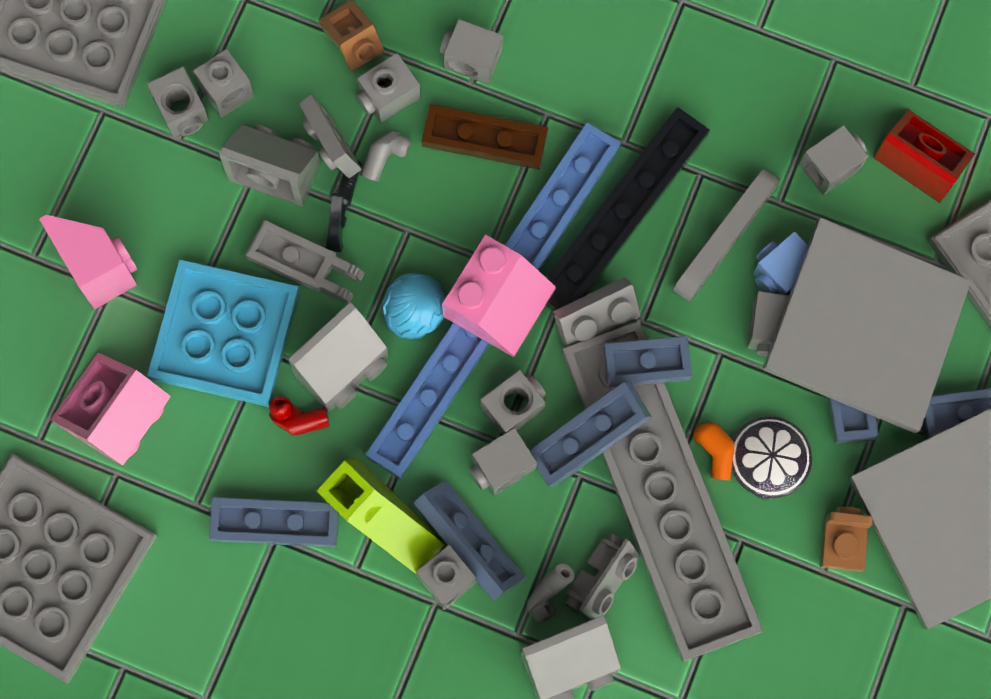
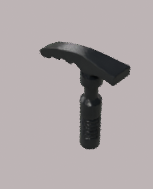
[326,161,361,253]

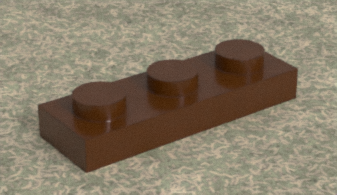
[422,104,548,170]

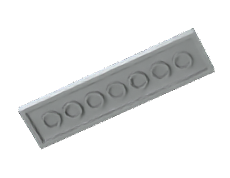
[562,321,763,662]

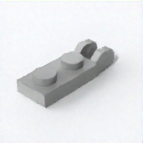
[245,220,365,304]

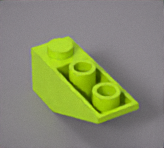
[317,457,446,574]

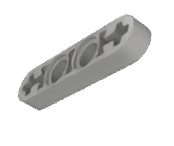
[673,168,781,303]

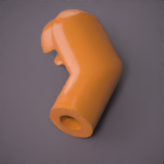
[693,421,735,480]

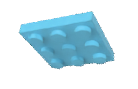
[147,259,300,407]

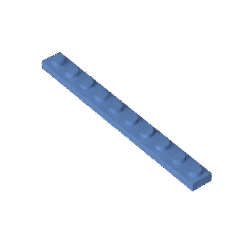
[365,122,621,480]

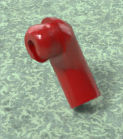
[269,396,330,436]

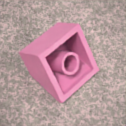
[39,215,137,310]
[442,234,556,358]
[50,353,171,466]

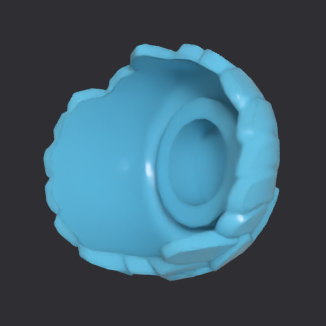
[381,273,446,340]

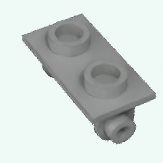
[565,534,640,621]

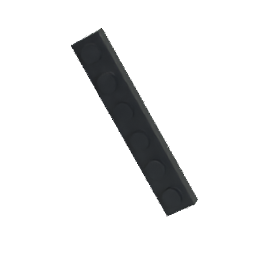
[546,107,710,311]

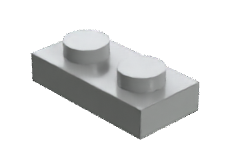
[298,94,362,178]
[553,277,641,347]

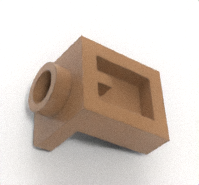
[319,0,384,71]
[820,507,873,572]

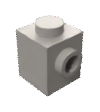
[356,53,421,123]

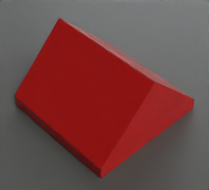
[874,109,975,203]

